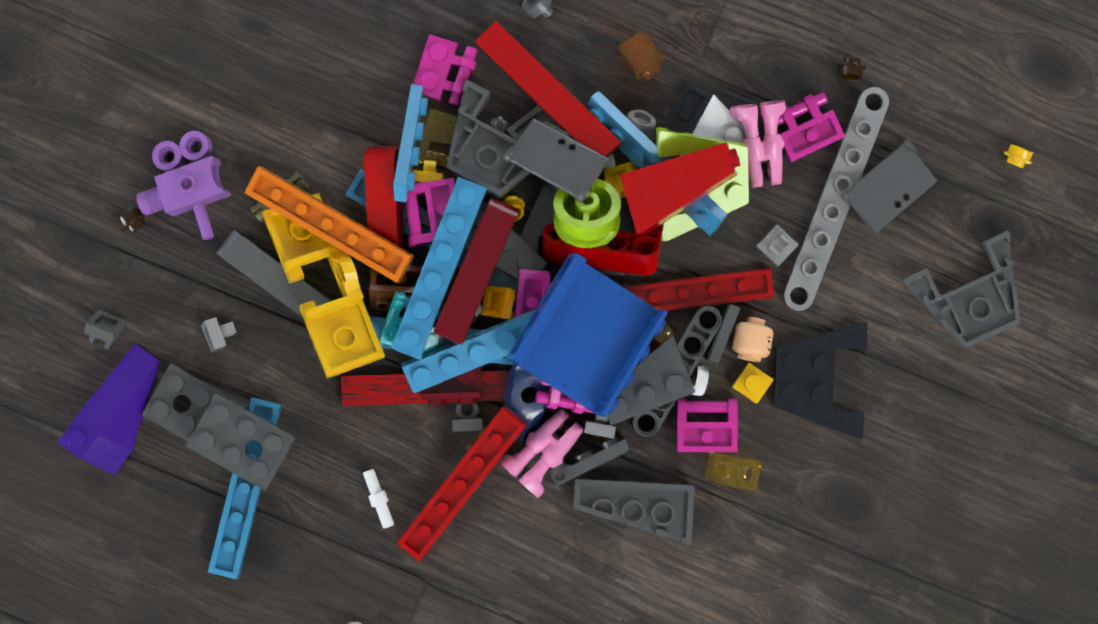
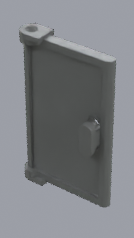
[504,118,609,203]
[841,139,937,235]

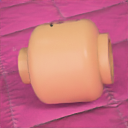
[732,317,774,362]

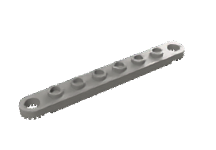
[783,87,889,311]

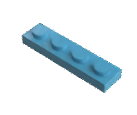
[393,84,428,202]

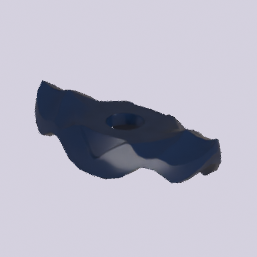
[504,363,551,444]

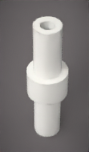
[363,469,394,529]

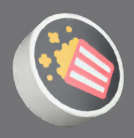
[691,365,709,396]

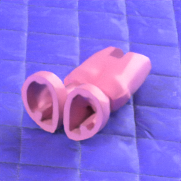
[730,100,786,188]
[498,409,584,498]

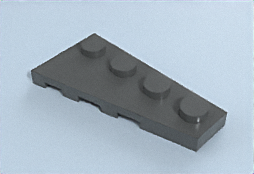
[420,201,547,282]
[573,478,695,546]

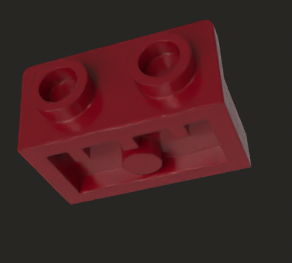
[420,366,482,405]

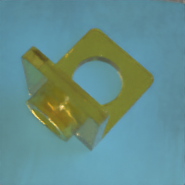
[705,452,761,490]

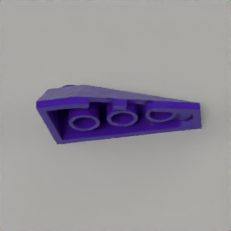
[57,344,160,475]

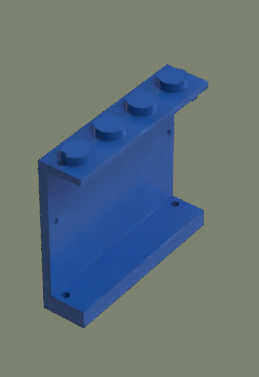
[506,253,668,417]

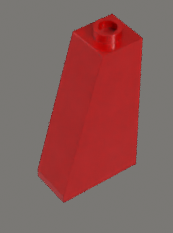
[620,142,741,236]

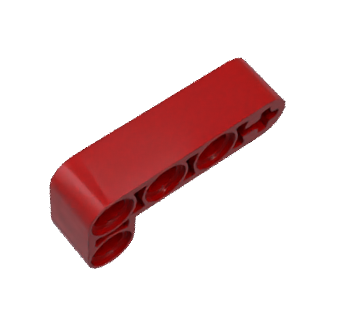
[364,145,405,250]
[542,223,664,275]

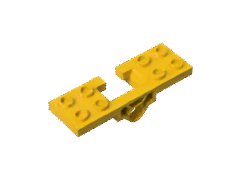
[262,193,385,378]

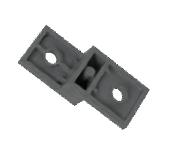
[141,363,297,491]

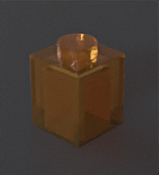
[618,29,664,80]

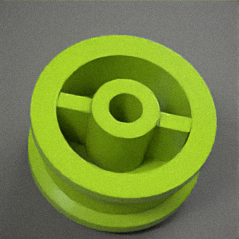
[554,179,621,248]

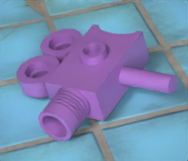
[137,131,231,240]

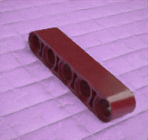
[433,198,520,345]

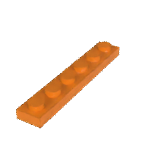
[244,166,414,283]

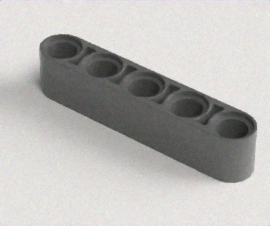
[216,229,333,318]
[632,306,721,437]

